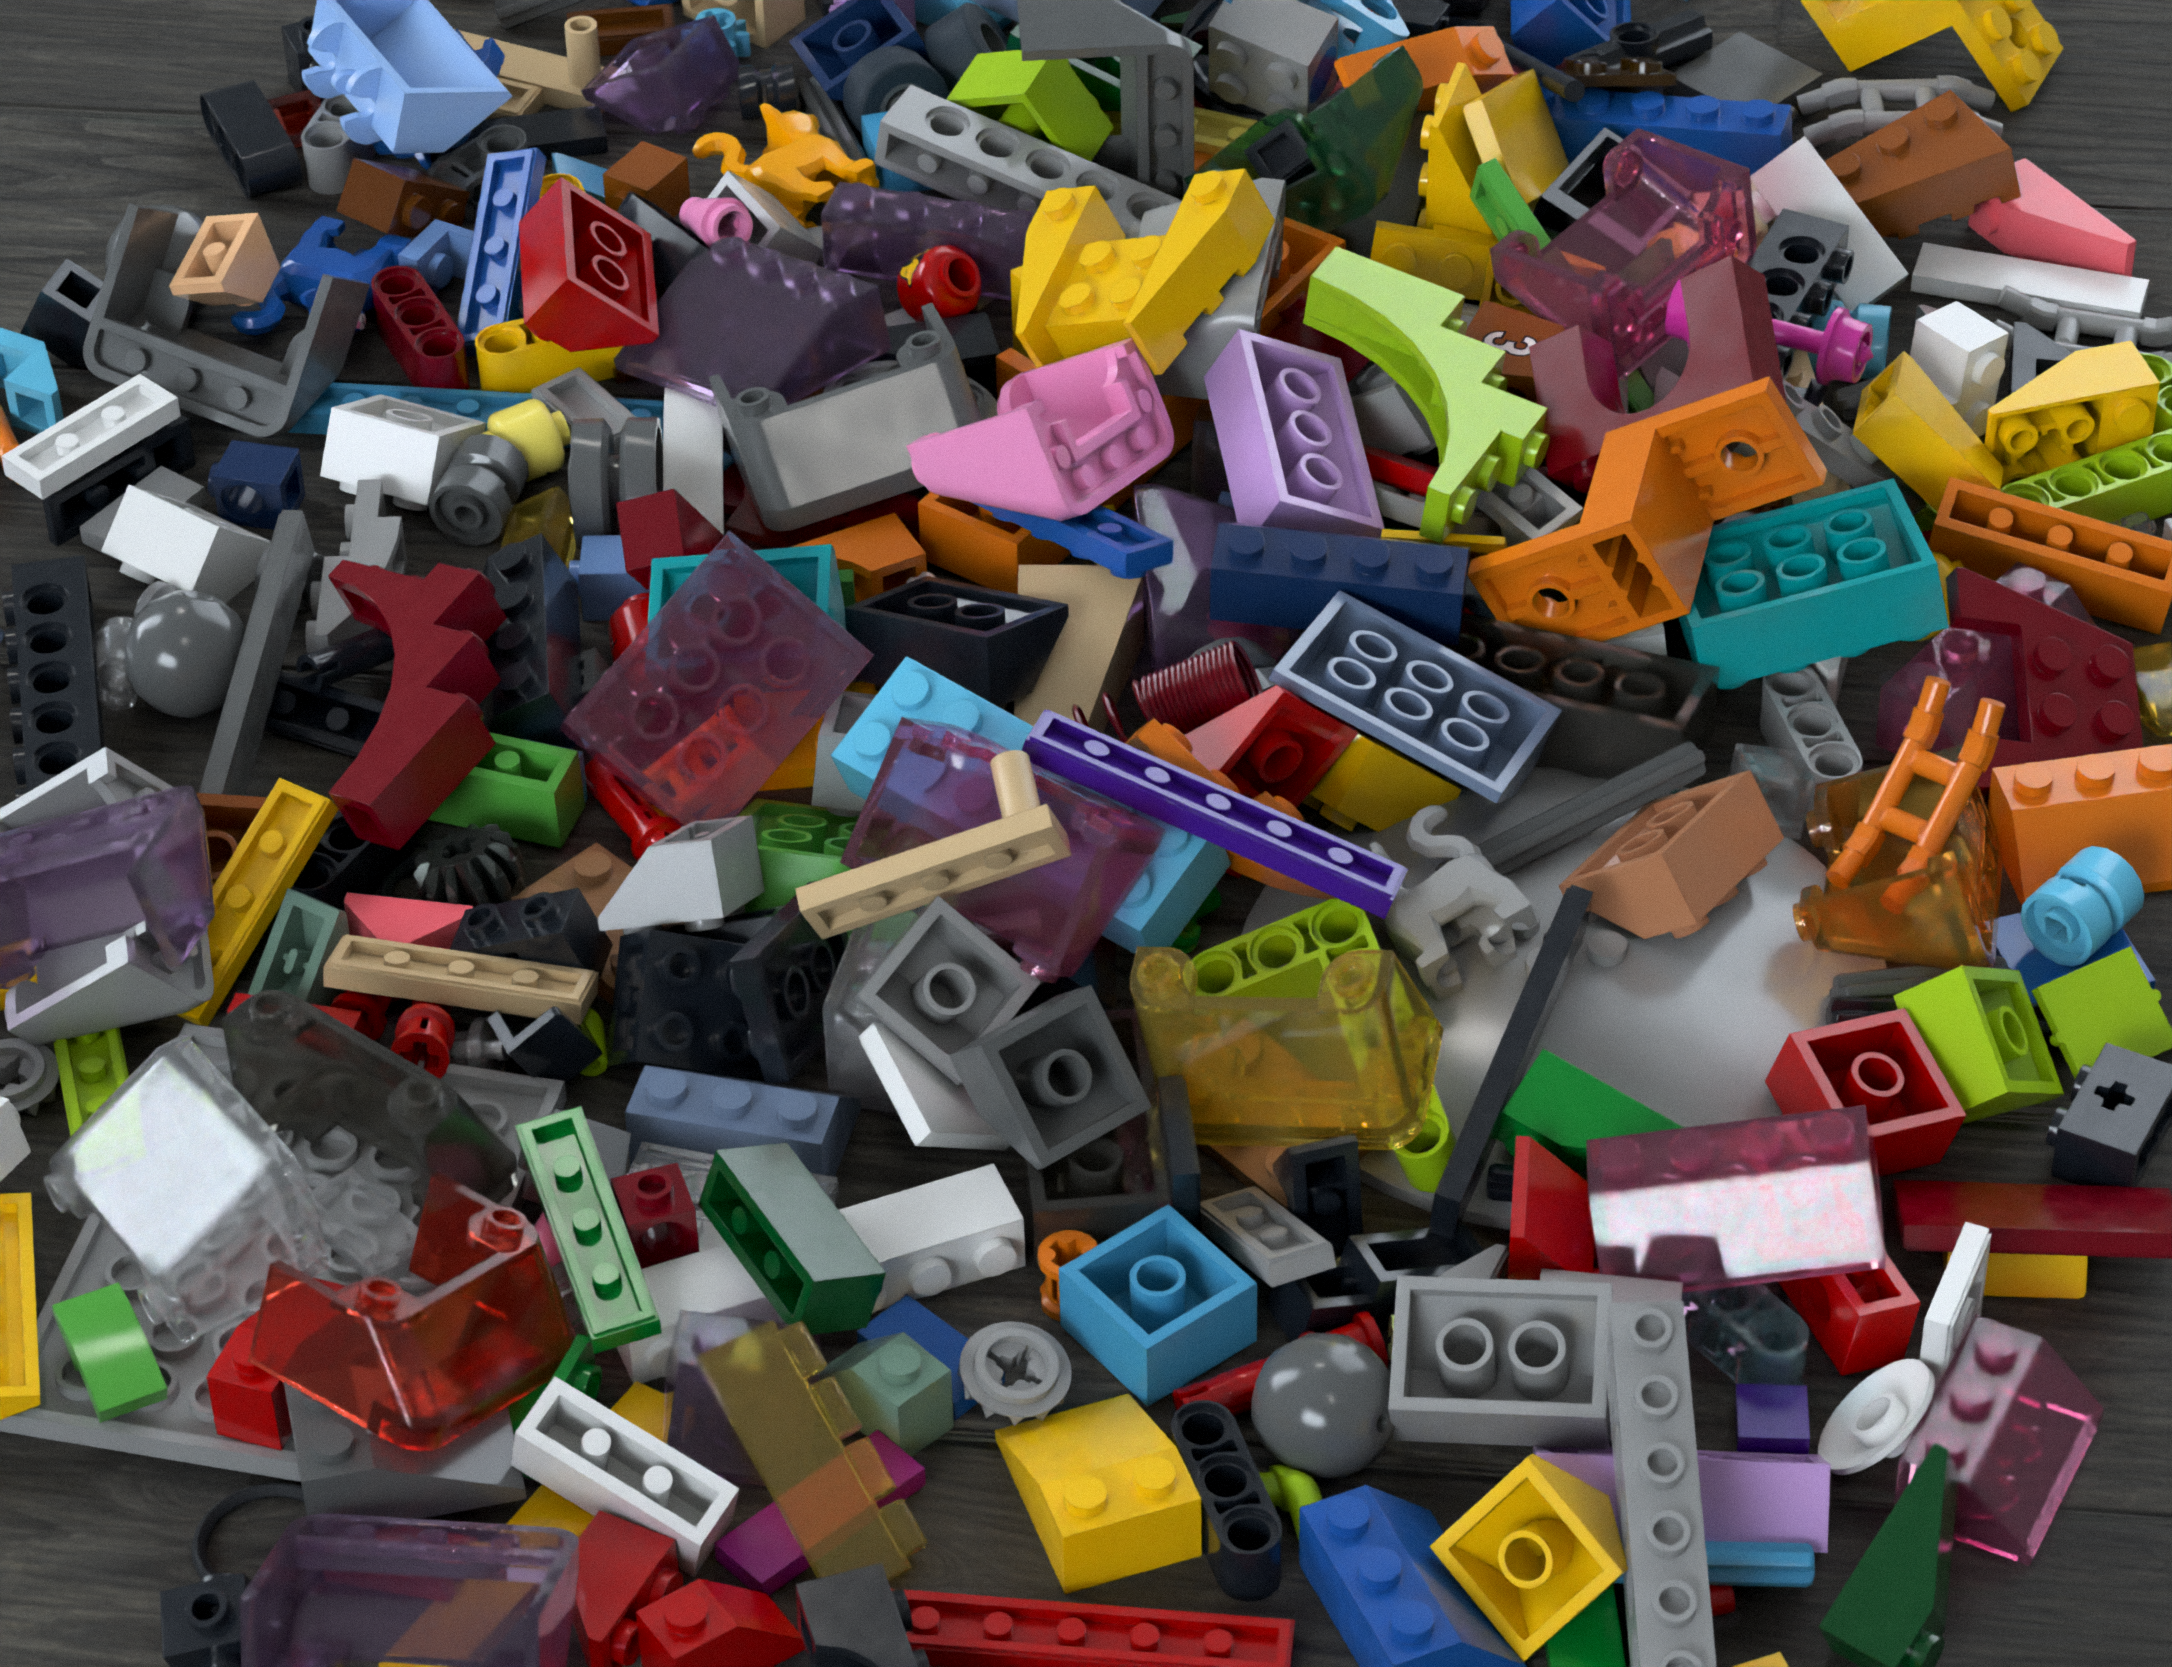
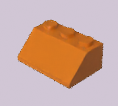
[1987,744,2172,906]

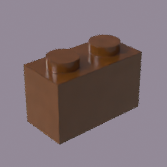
[336,158,470,238]

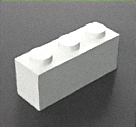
[1745,136,1909,311]
[511,1376,739,1577]

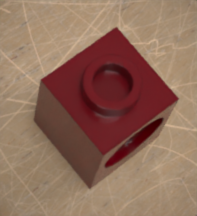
[610,1162,700,1269]

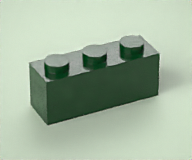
[698,1143,886,1337]

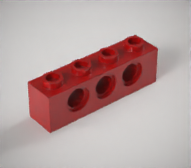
[1714,1114,1921,1376]

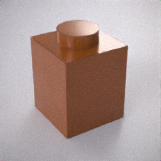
[603,141,690,217]

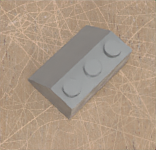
[1388,1275,1613,1449]

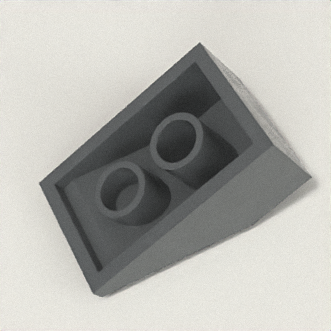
[283,1363,527,1540]

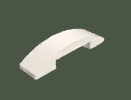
[663,385,724,535]

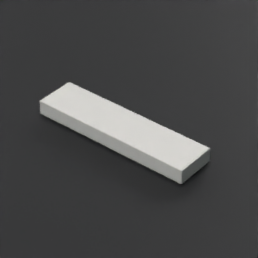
[1911,242,2149,319]

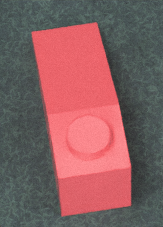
[1968,158,2137,277]

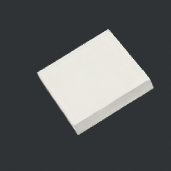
[859,1022,1010,1151]
[1920,1222,1992,1422]

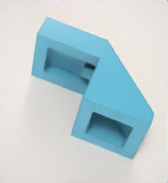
[0,328,64,434]

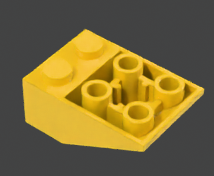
[1417,62,1495,236]
[1984,341,2160,490]

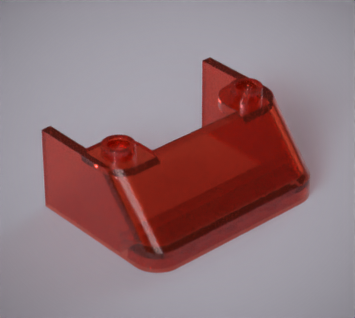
[248,1172,577,1451]

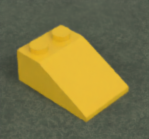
[995,1393,1202,1594]

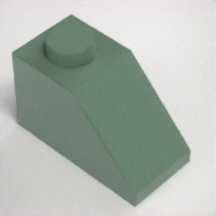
[807,1332,954,1457]

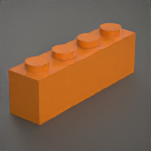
[1928,477,2172,635]

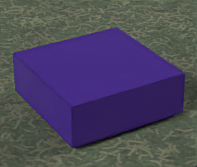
[1734,1384,1810,1454]

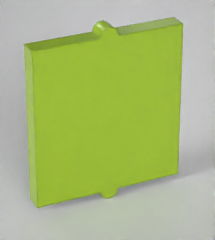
[2032,946,2172,1079]

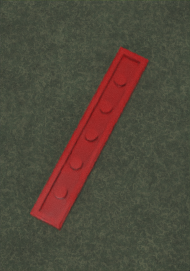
[891,1589,1295,1667]

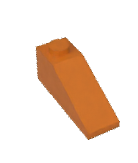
[1333,26,1515,112]

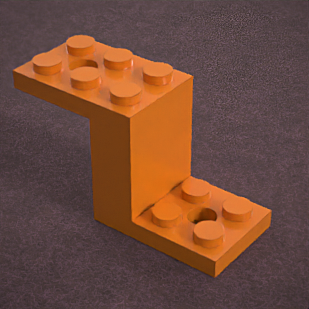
[1467,376,1827,666]

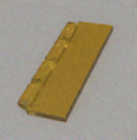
[696,1320,928,1581]

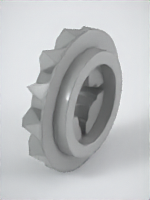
[0,1038,61,1116]
[957,1321,1072,1426]

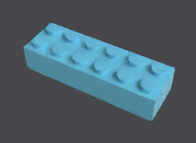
[831,656,1231,966]

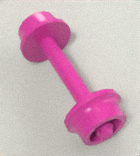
[1665,276,1874,386]

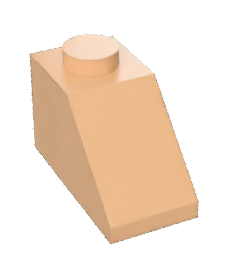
[169,213,280,306]

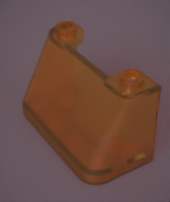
[1793,745,2002,971]

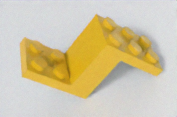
[1800,0,2063,112]

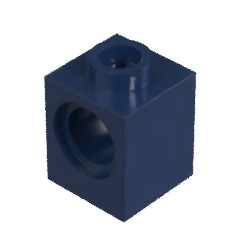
[208,440,306,530]

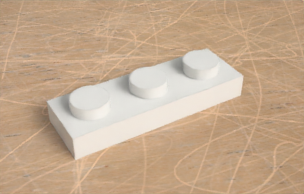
[1,374,181,500]

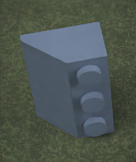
[625,1065,861,1195]

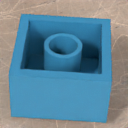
[1059,1204,1257,1407]

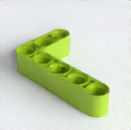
[2000,353,2172,528]
[1185,898,1457,1193]

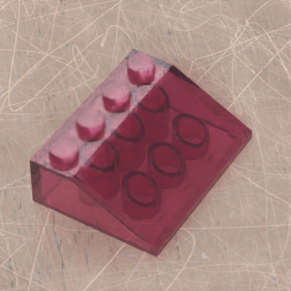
[560,530,874,827]

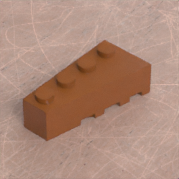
[1767,89,2021,240]

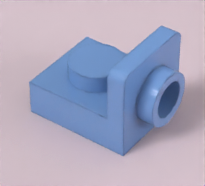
[398,219,474,294]

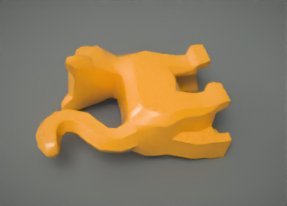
[692,103,880,229]

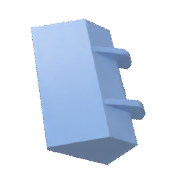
[302,0,513,154]

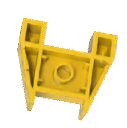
[1015,168,1275,375]

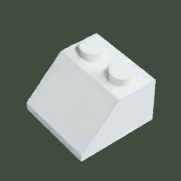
[320,394,486,511]
[101,485,271,603]

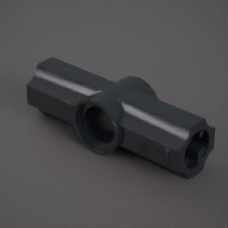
[1555,9,1713,70]

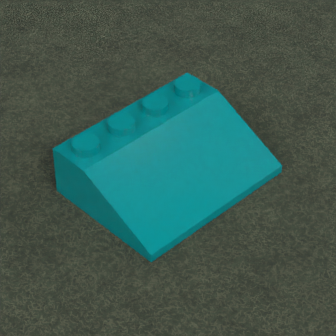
[1678,478,1949,692]

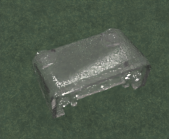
[44,1035,331,1344]

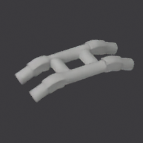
[1797,75,2003,147]
[1994,285,2172,364]

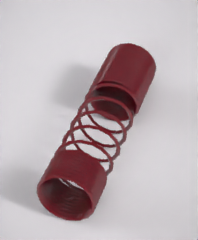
[1072,640,1263,743]

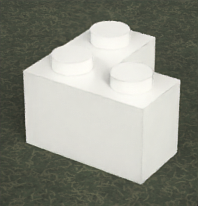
[1910,301,2009,437]

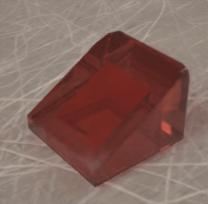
[267,90,322,148]

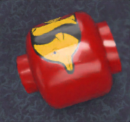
[897,245,982,322]

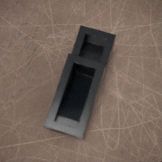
[1266,1224,1484,1342]

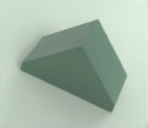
[248,888,350,1007]

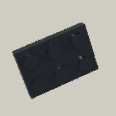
[729,881,862,1084]

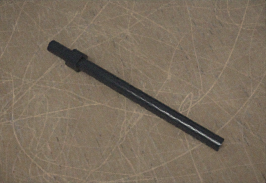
[1449,16,1585,102]

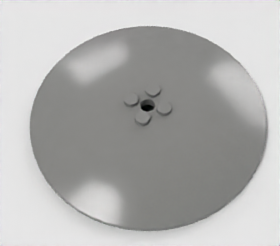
[1241,767,1887,1234]

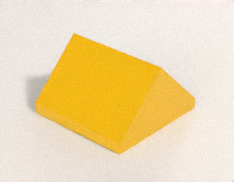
[1429,1454,1629,1662]

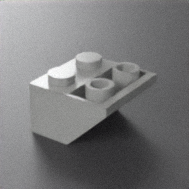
[597,815,765,935]

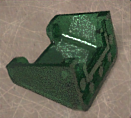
[1184,45,1424,233]

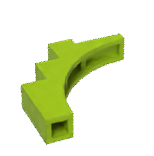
[1303,246,1550,544]

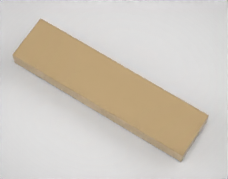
[323,934,598,1025]

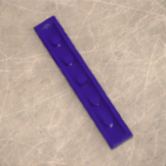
[1021,709,1408,919]

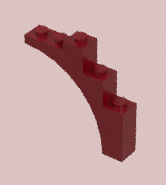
[328,559,507,850]

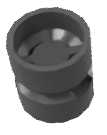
[429,434,529,546]

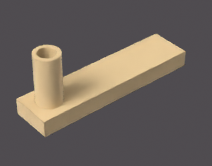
[454,16,624,114]
[795,750,1072,940]

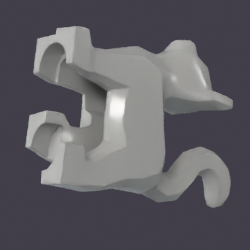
[1364,805,1537,1002]

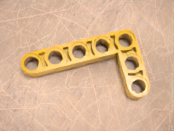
[475,173,643,393]

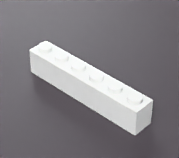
[617,1163,1025,1384]

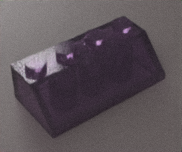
[821,182,1035,300]

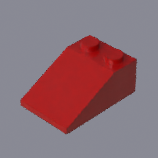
[1185,685,1359,879]

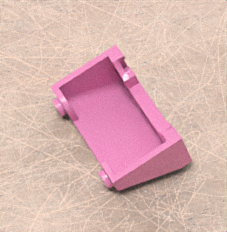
[906,338,1174,521]

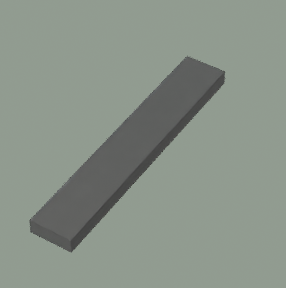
[199,509,315,796]

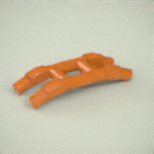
[1826,676,2006,912]

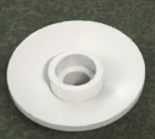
[1818,1359,1935,1475]

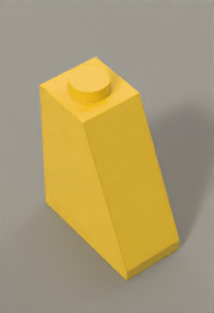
[1853,351,2004,512]

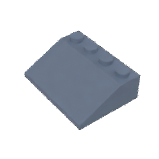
[1269,590,1562,803]

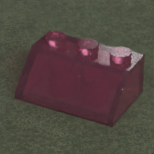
[1894,1315,2104,1566]

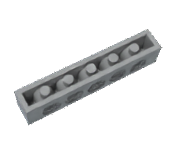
[874,85,1182,239]
[1604,1301,1717,1667]

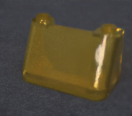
[1130,946,1444,1150]

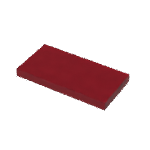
[1892,1180,2172,1259]

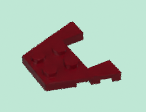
[1946,567,2143,798]

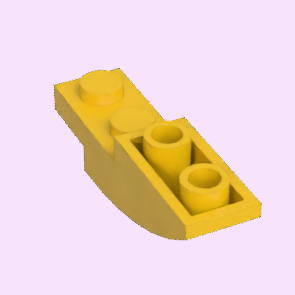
[1370,220,1604,320]

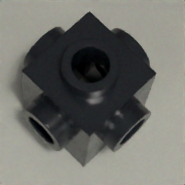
[160,1572,280,1667]

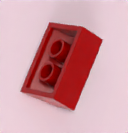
[519,177,659,352]

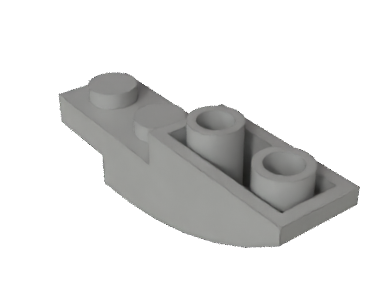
[306,479,407,653]

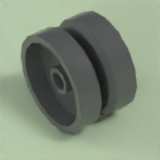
[568,417,663,550]

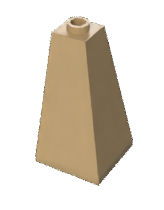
[1014,565,1145,733]

